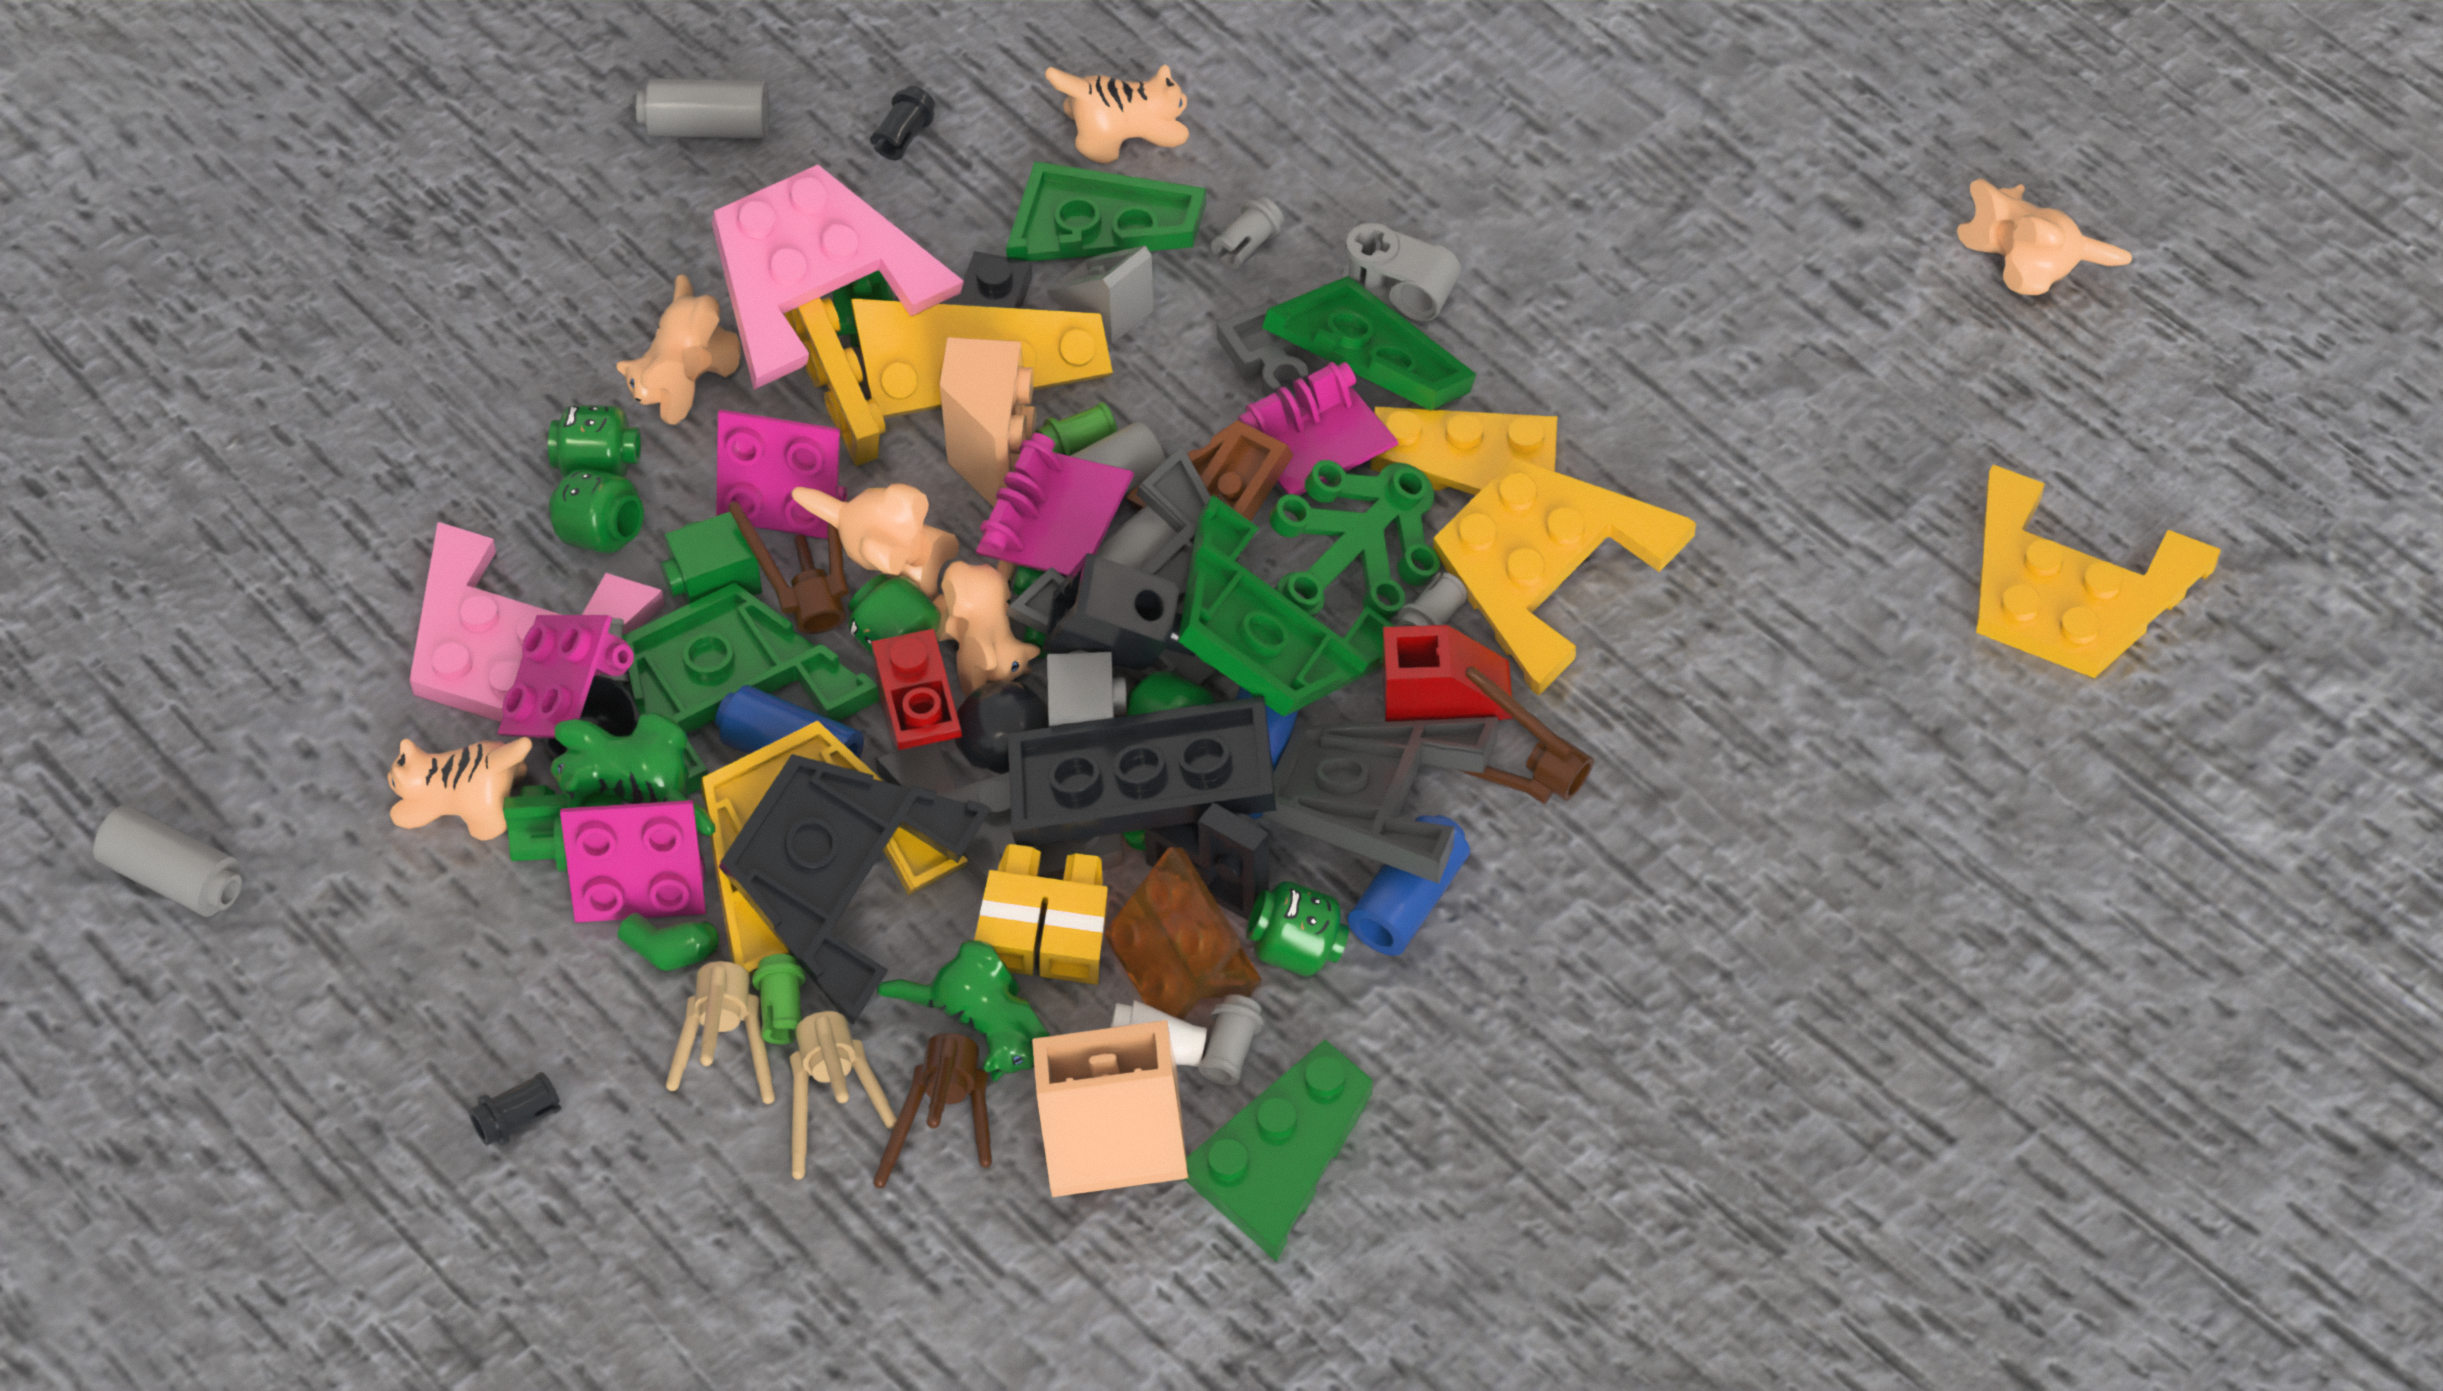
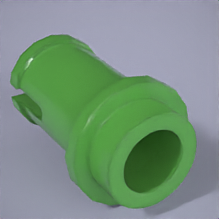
[1035,402,1117,456]
[752,954,806,1044]

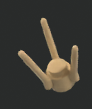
[666,961,775,1104]
[789,1011,897,1180]

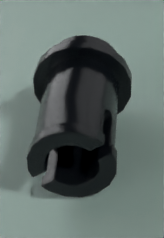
[870,86,935,161]
[469,1072,561,1146]

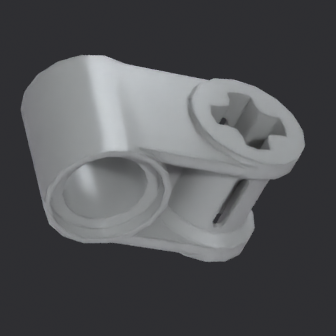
[1342,223,1462,323]

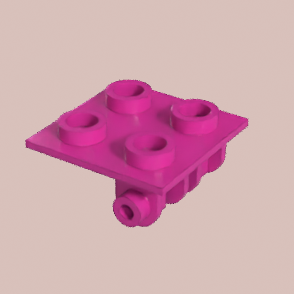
[1238,362,1399,496]
[716,409,847,539]
[975,433,1134,577]
[497,615,634,738]
[560,800,706,923]

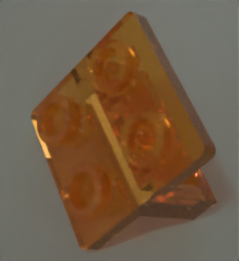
[1105,847,1262,1020]

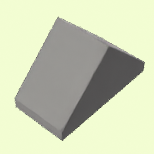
[1046,245,1154,344]

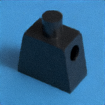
[1043,553,1196,670]

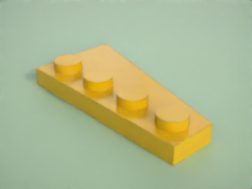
[784,297,886,466]
[851,299,1113,419]

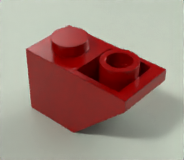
[1382,625,1513,722]
[871,629,962,750]

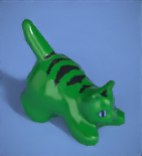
[551,712,716,836]
[876,940,1051,1081]

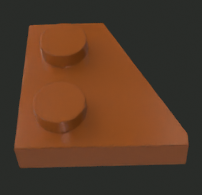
[1126,420,1294,522]

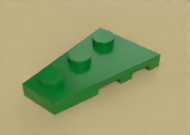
[1006,161,1206,261]
[1262,276,1476,411]

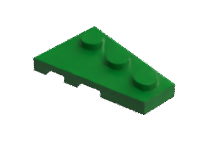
[1184,1039,1373,1262]

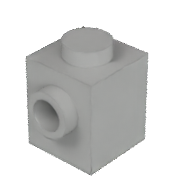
[1047,650,1127,727]

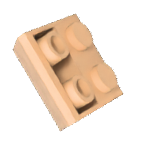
[940,337,1036,507]
[1032,1020,1188,1197]

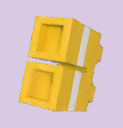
[974,844,1108,985]

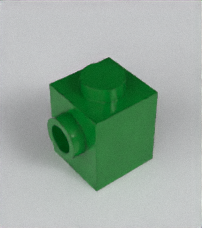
[660,512,763,605]

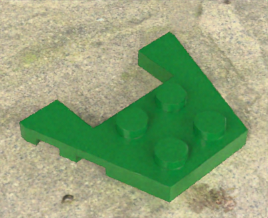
[1178,495,1396,717]
[623,582,879,796]

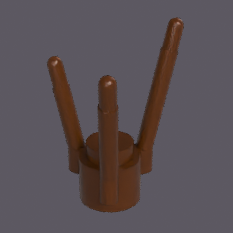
[728,501,849,634]
[1455,666,1594,804]
[873,1033,992,1188]

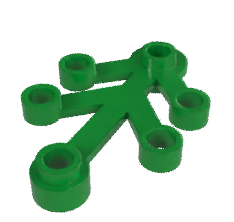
[1269,460,1440,621]

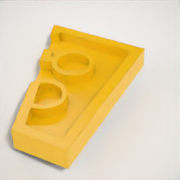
[1371,407,1558,495]

